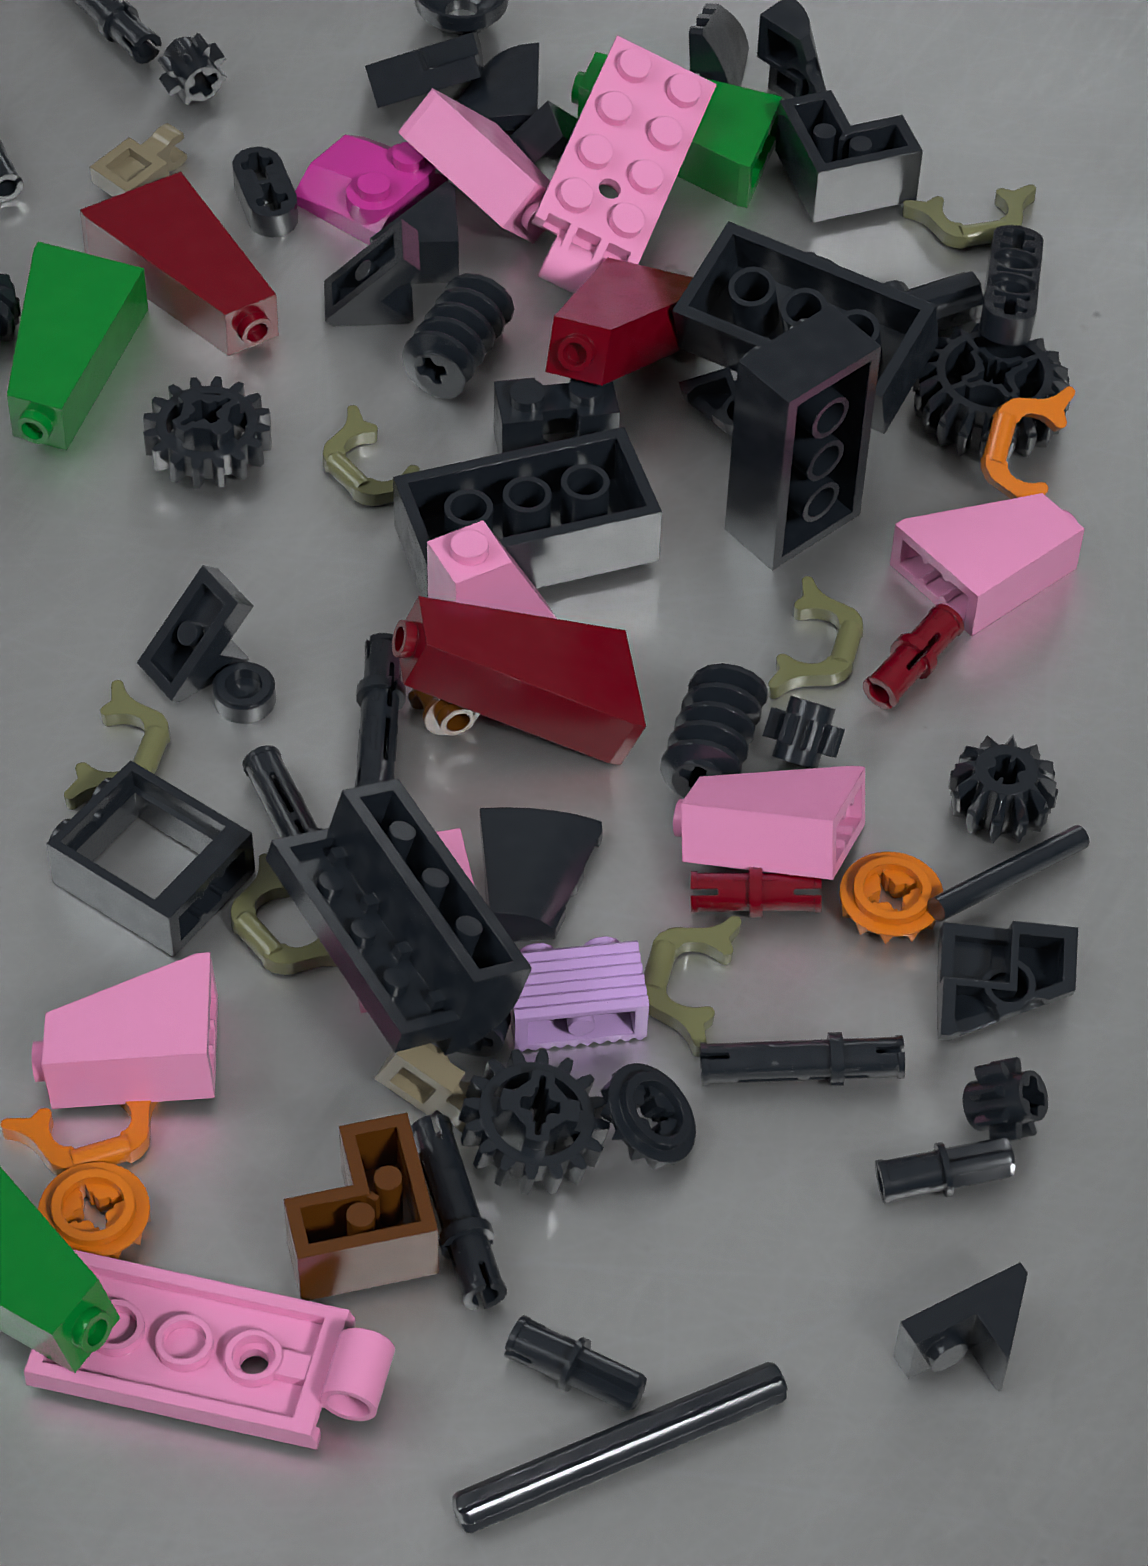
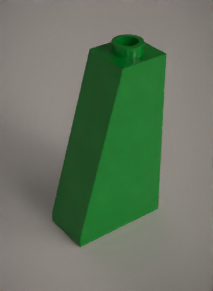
[571,52,782,208]
[7,241,148,450]
[0,1167,120,1373]

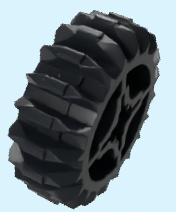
[912,323,1070,461]

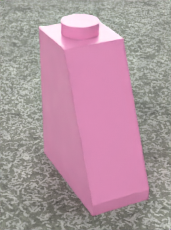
[398,88,550,244]
[890,493,1085,636]
[427,520,557,619]
[673,766,865,880]
[32,952,218,1109]

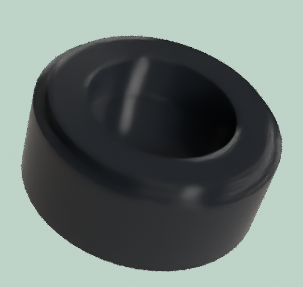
[213,662,276,724]

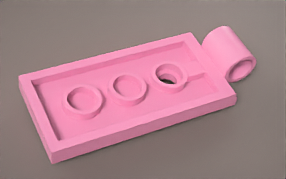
[531,35,717,294]
[24,1250,395,1450]

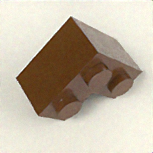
[283,1112,439,1301]

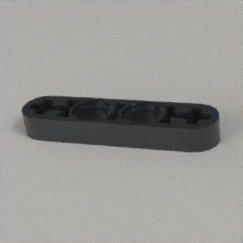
[979,225,1044,346]

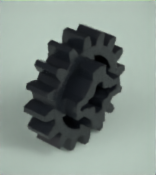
[143,376,272,488]
[458,1049,610,1195]

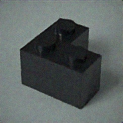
[775,90,923,223]

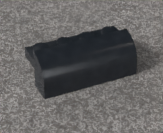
[266,779,532,1056]

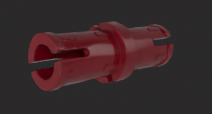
[863,603,964,710]
[691,867,822,918]

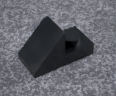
[324,219,420,326]
[137,565,254,702]
[893,1262,1028,1391]

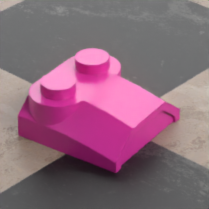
[295,134,448,245]

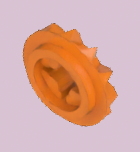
[839,852,943,944]
[38,1162,151,1259]

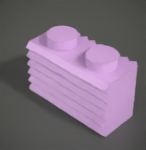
[510,936,649,1053]

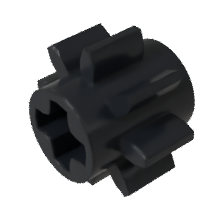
[158,33,227,105]
[762,695,845,768]
[962,1057,1048,1142]

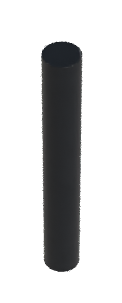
[928,825,1090,922]

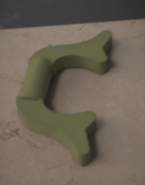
[902,184,1036,249]
[323,405,420,506]
[768,576,863,699]
[64,680,170,810]
[231,853,337,975]
[644,916,742,1057]

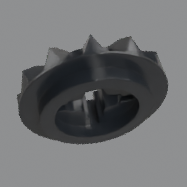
[600,1063,696,1170]

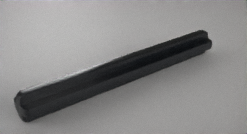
[452,1362,788,1533]

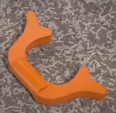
[980,386,1075,499]
[1,1100,158,1176]

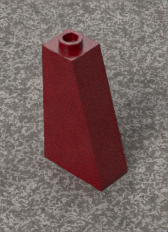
[80,171,279,356]
[545,257,693,386]
[392,596,646,765]

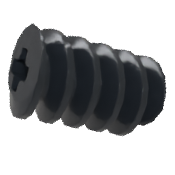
[402,273,515,399]
[660,663,768,798]

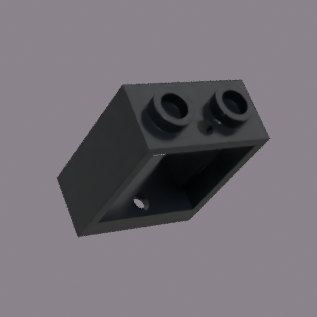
[46,760,255,957]

